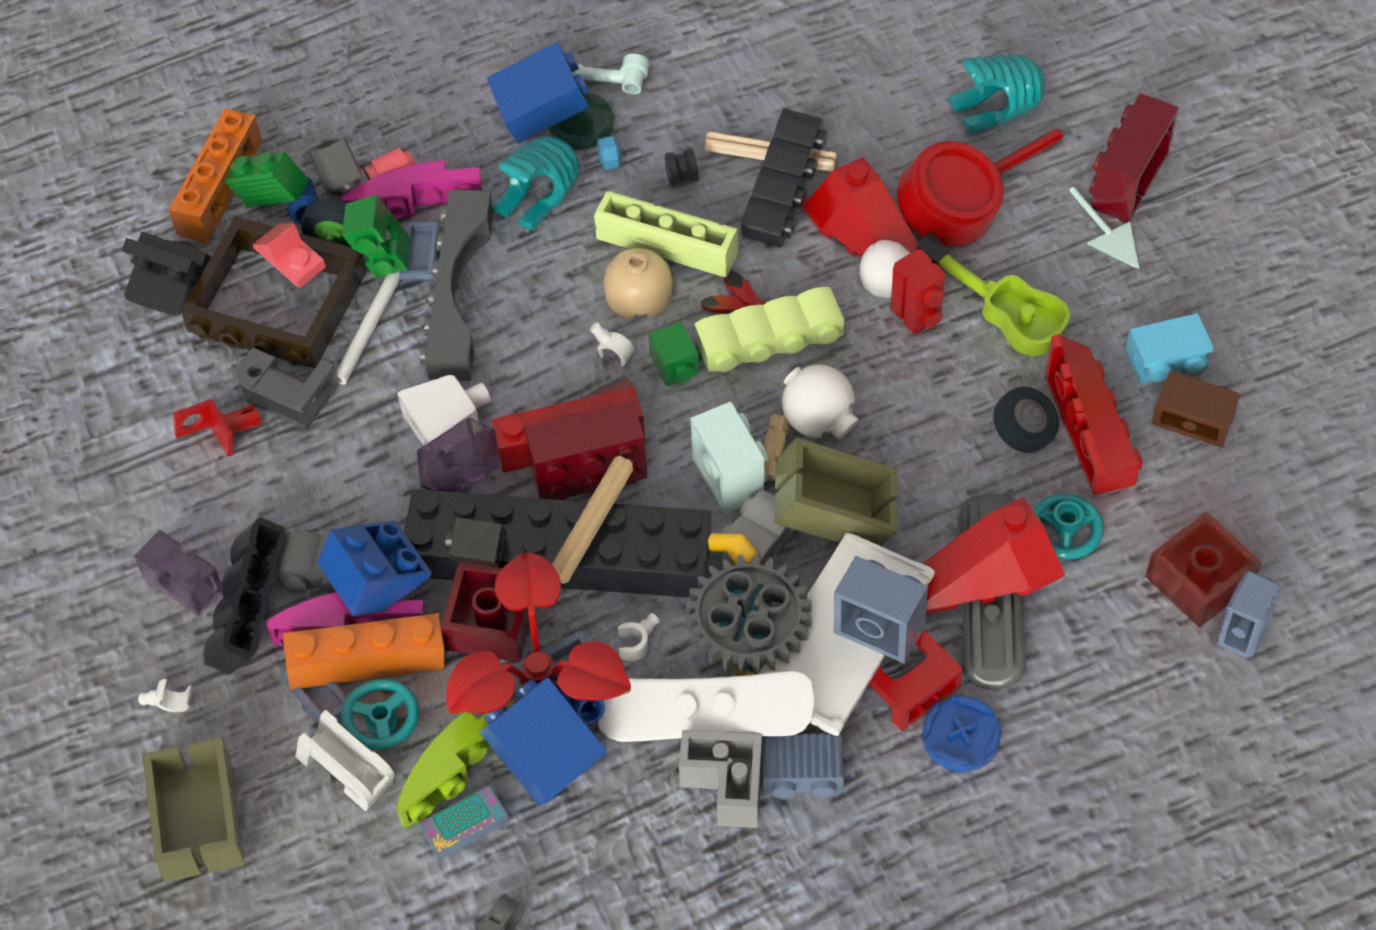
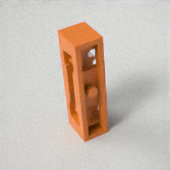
[169,108,262,243]

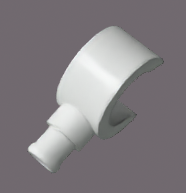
[590,322,634,367]
[618,613,659,662]
[138,679,193,712]

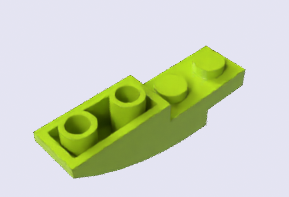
[396,700,514,829]

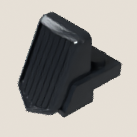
[122,231,211,317]

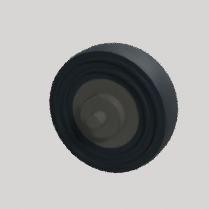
[993,386,1059,453]

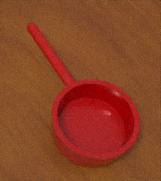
[897,129,1063,246]

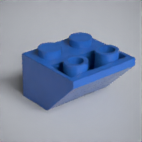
[317,520,432,616]

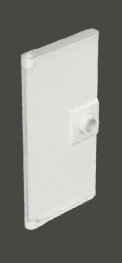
[759,532,935,736]

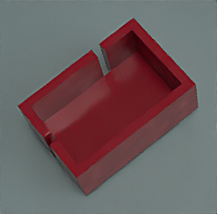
[1089,93,1179,223]
[524,402,648,500]

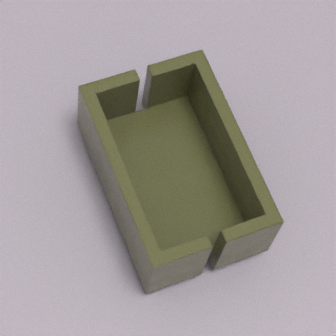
[774,438,897,547]
[142,737,245,882]

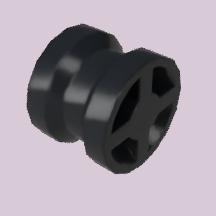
[664,148,699,187]

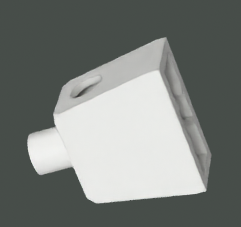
[397,375,491,462]

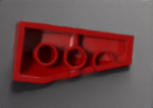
[922,497,1065,614]

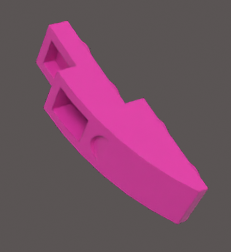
[342,160,483,219]
[267,592,427,647]

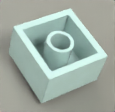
[690,402,768,515]

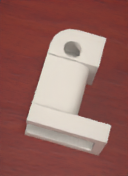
[295,710,395,811]

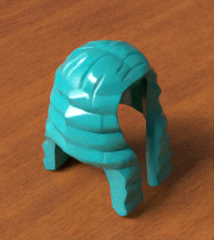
[948,54,1046,135]
[492,136,580,231]

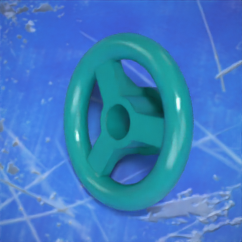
[1033,494,1104,559]
[341,678,419,750]

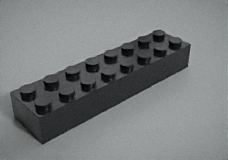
[404,489,712,598]

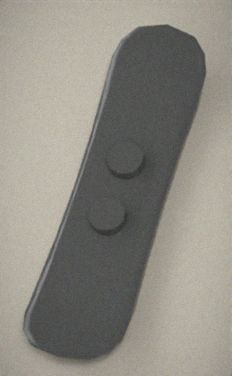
[960,494,1026,690]

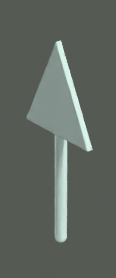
[1069,187,1139,269]

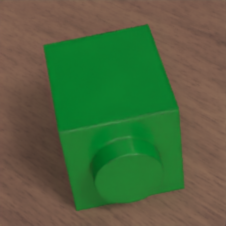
[648,322,699,386]

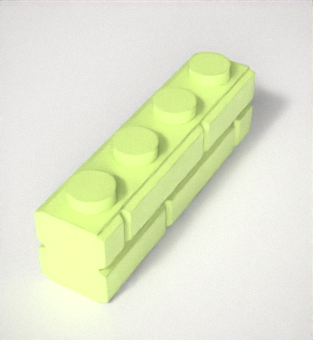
[594,191,738,277]

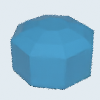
[597,136,621,170]

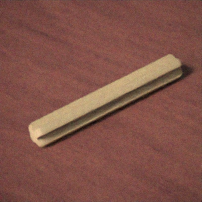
[705,131,838,172]
[552,456,633,584]

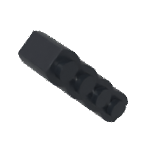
[741,108,828,247]
[204,517,285,674]

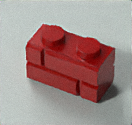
[890,249,945,333]

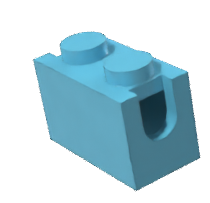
[1125,313,1214,384]

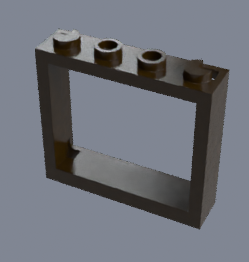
[181,216,367,368]

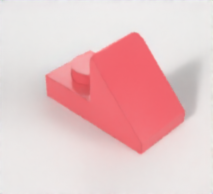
[253,223,326,289]

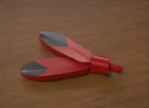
[701,270,767,313]

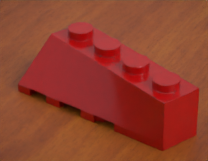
[1045,334,1142,495]
[491,378,645,473]

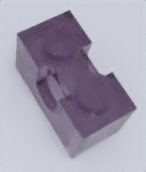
[417,417,500,492]
[134,530,222,617]

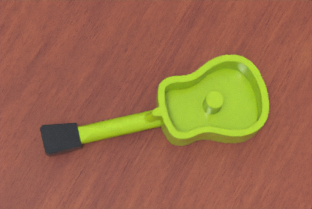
[916,232,1070,357]

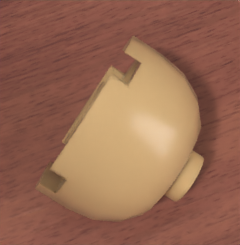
[603,248,673,319]

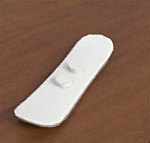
[598,671,815,742]

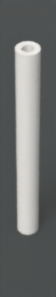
[336,272,400,385]

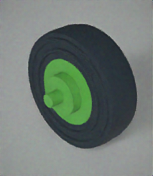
[301,199,351,247]

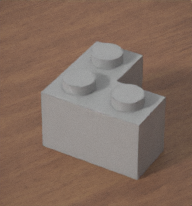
[679,730,762,828]

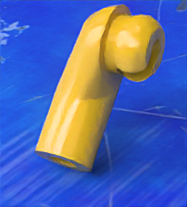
[708,533,760,565]

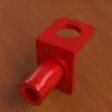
[173,399,261,457]

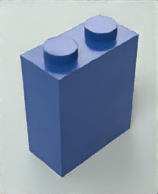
[487,42,589,143]
[479,677,607,806]

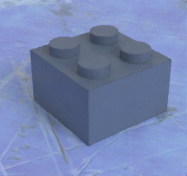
[834,556,928,664]

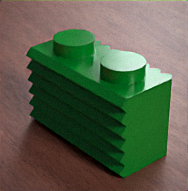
[225,150,309,208]

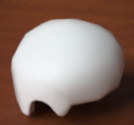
[859,240,910,298]

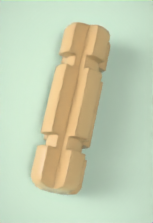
[763,414,790,482]

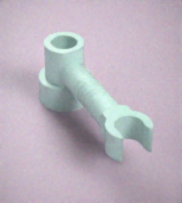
[574,54,649,95]

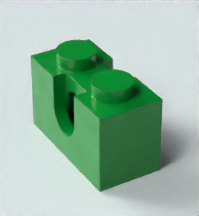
[342,194,411,278]

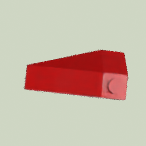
[803,157,918,257]

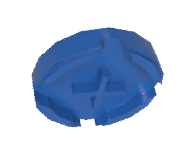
[922,695,1002,772]

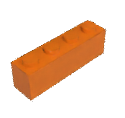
[283,613,445,690]

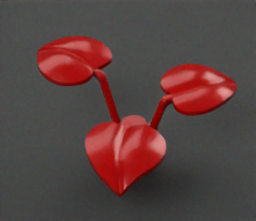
[446,553,631,714]

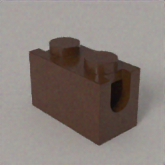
[1152,370,1241,448]

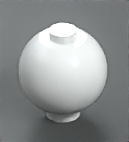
[782,365,859,441]

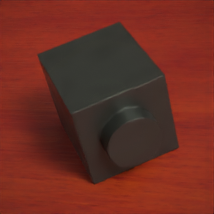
[445,517,507,568]

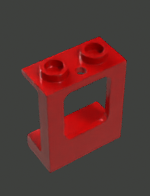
[869,630,963,731]

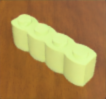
[695,287,844,372]

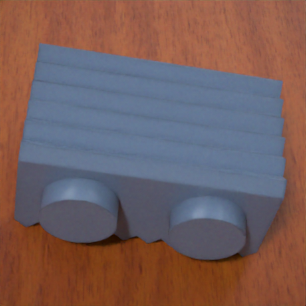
[1216,571,1281,658]
[762,733,844,799]

